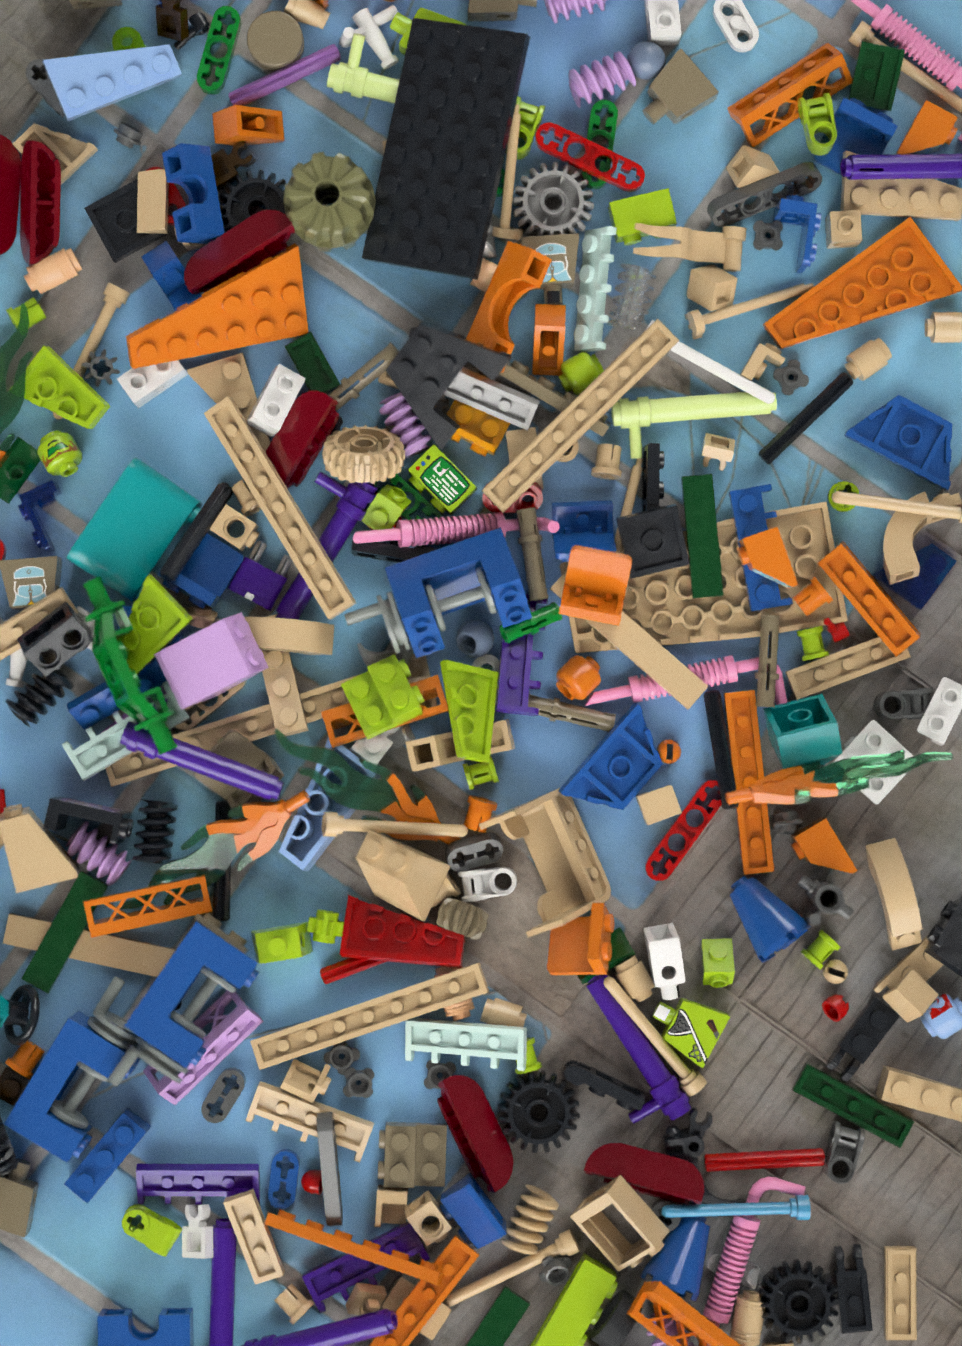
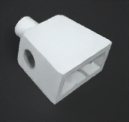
[643,923,685,1000]

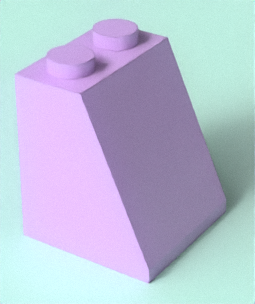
[154,612,269,710]

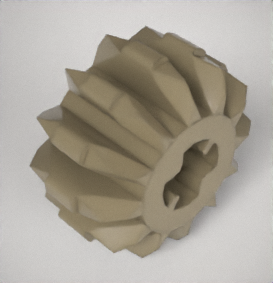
[436,898,489,940]

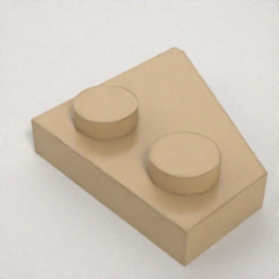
[13,123,98,185]

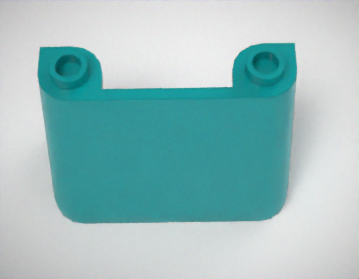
[67,457,202,602]

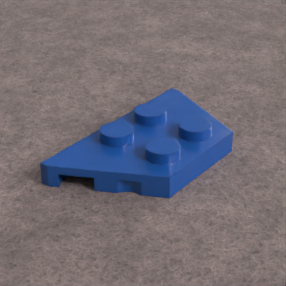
[844,395,952,491]
[558,703,663,810]

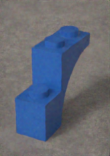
[141,240,207,356]

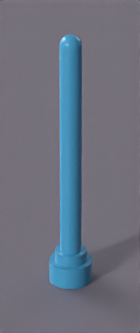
[661,1195,811,1220]

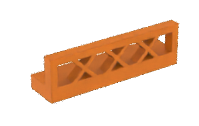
[727,43,852,148]
[818,541,921,657]
[321,675,448,748]
[83,875,212,938]
[627,1281,741,1346]

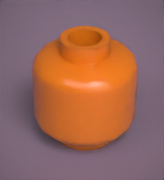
[556,655,601,700]

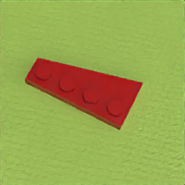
[340,895,466,968]

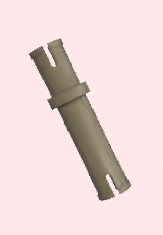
[329,342,399,411]
[516,508,549,601]
[755,615,780,707]
[528,694,616,732]

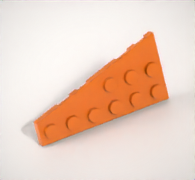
[763,216,962,350]
[126,243,309,369]

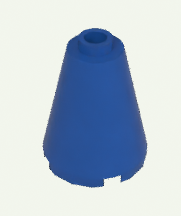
[730,876,811,963]
[640,1217,710,1302]

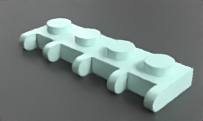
[574,226,617,352]
[62,681,190,781]
[405,1018,527,1071]

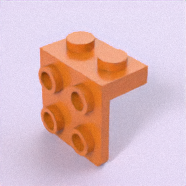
[559,545,632,626]
[547,903,614,975]

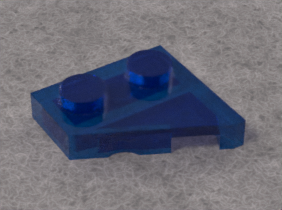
[873,543,957,610]

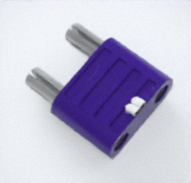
[228,540,293,611]

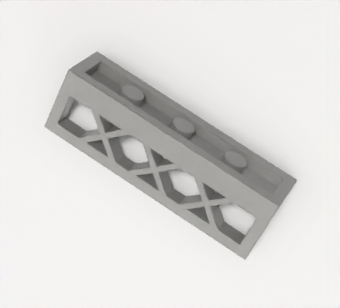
[444,368,540,431]

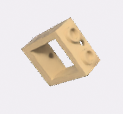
[570,1175,670,1272]

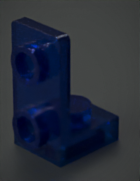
[18,480,62,552]

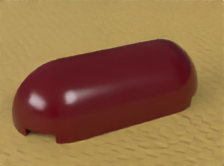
[0,135,21,255]
[20,140,61,265]
[184,210,295,295]
[265,391,339,489]
[437,1075,513,1192]
[584,1143,704,1205]

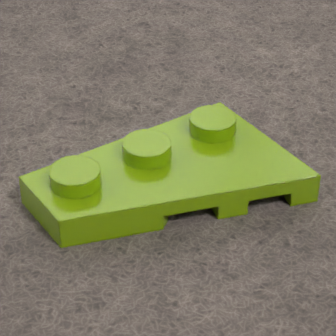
[8,345,111,429]
[117,574,193,675]
[440,660,499,763]

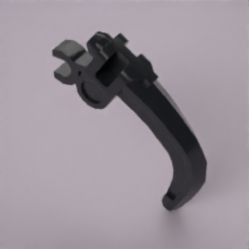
[663,1107,746,1204]

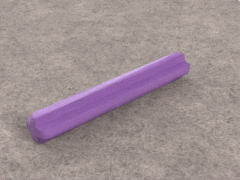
[228,44,341,106]

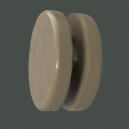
[247,11,304,72]

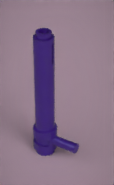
[840,153,962,180]
[276,472,378,620]
[120,698,284,800]
[586,975,692,1124]
[209,1218,237,1346]
[241,1309,398,1346]

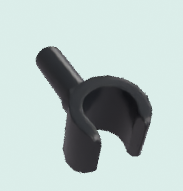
[173,12,209,51]

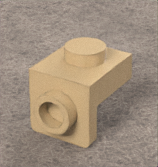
[280,1059,331,1104]

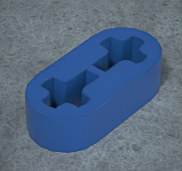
[268,1149,300,1209]

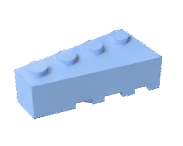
[43,44,182,122]
[279,737,382,872]

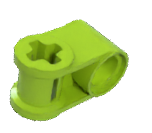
[798,92,837,156]
[505,97,546,160]
[122,1204,182,1257]

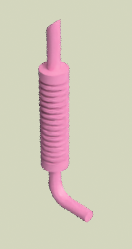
[850,0,962,142]
[353,512,559,548]
[585,655,788,706]
[703,1177,805,1328]

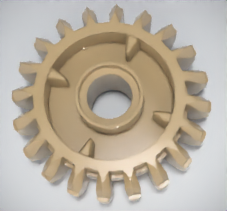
[322,425,405,484]

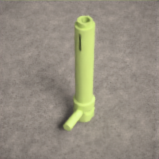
[327,33,400,104]
[611,392,777,459]

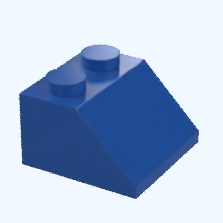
[439,1173,507,1249]

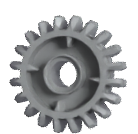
[512,162,594,237]

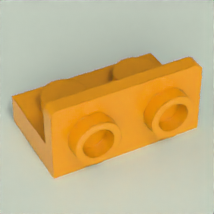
[446,400,511,457]

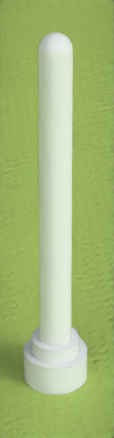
[646,320,775,404]

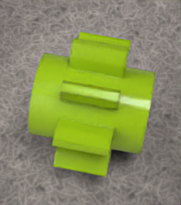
[307,910,344,944]

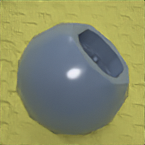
[628,40,665,80]
[456,619,495,658]

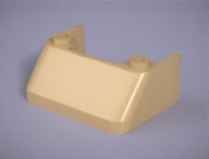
[479,788,611,937]

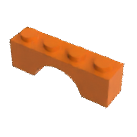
[466,241,552,373]

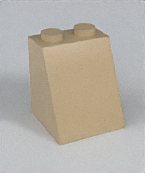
[0,804,78,893]
[356,830,451,921]

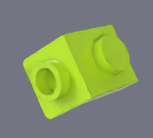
[362,484,412,530]
[701,938,735,988]

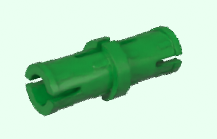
[499,602,562,644]

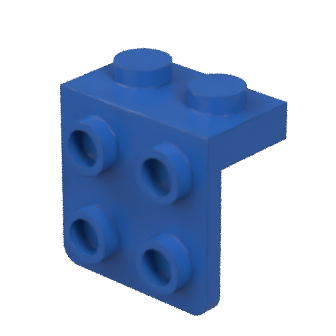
[813,97,898,176]
[772,195,821,274]
[552,500,616,562]
[158,533,244,609]

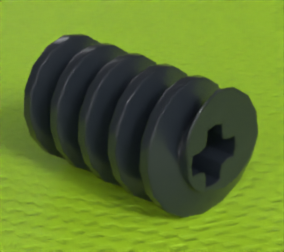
[5,669,74,727]
[132,799,178,864]

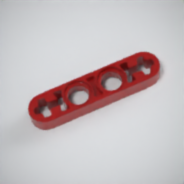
[535,122,645,192]
[645,780,722,881]

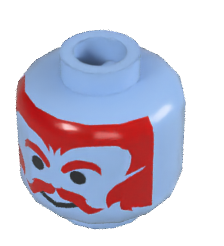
[920,993,962,1039]

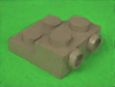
[378,1122,447,1188]

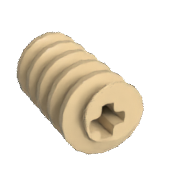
[500,1185,559,1255]

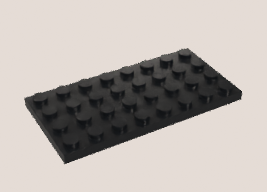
[362,18,530,280]

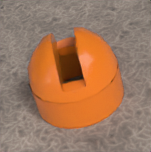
[657,740,681,764]

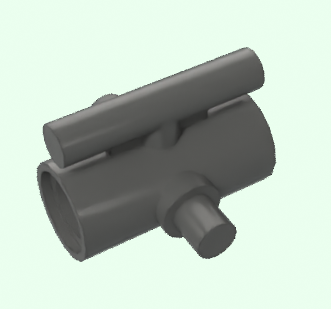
[797,874,854,925]

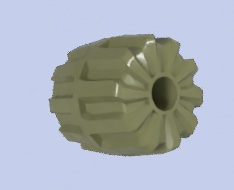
[284,151,376,252]

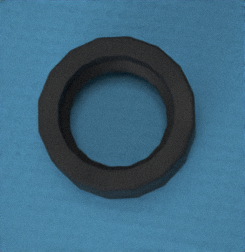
[591,1290,643,1346]

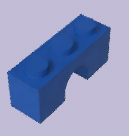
[162,143,224,244]
[64,1107,151,1203]
[97,1308,194,1346]

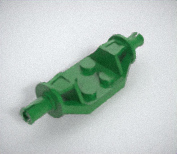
[83,577,178,755]

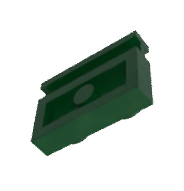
[848,41,905,111]

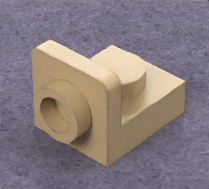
[740,343,785,381]

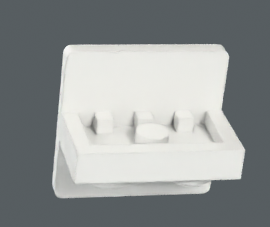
[832,720,917,804]

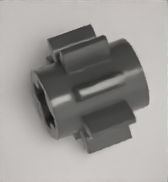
[81,349,120,387]

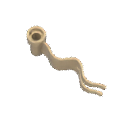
[633,223,747,272]

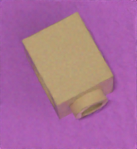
[825,210,862,249]
[210,504,260,551]
[404,1190,452,1246]

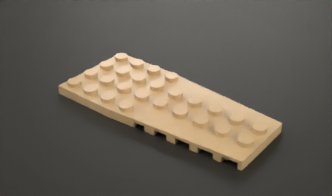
[560,501,848,653]

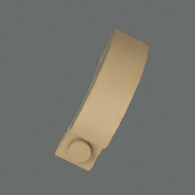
[883,491,962,585]
[244,617,334,655]
[405,719,515,772]
[866,838,923,951]

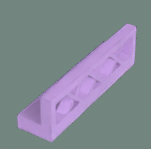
[143,990,263,1105]

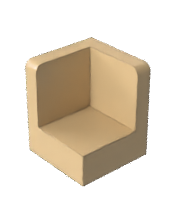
[725,145,779,188]
[687,264,738,312]
[636,785,682,825]
[882,970,939,1023]
[375,1185,408,1227]

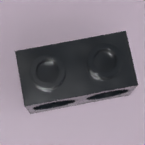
[17,601,93,677]

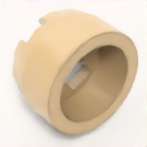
[822,959,848,984]

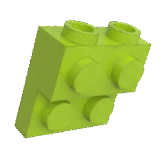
[341,654,424,740]

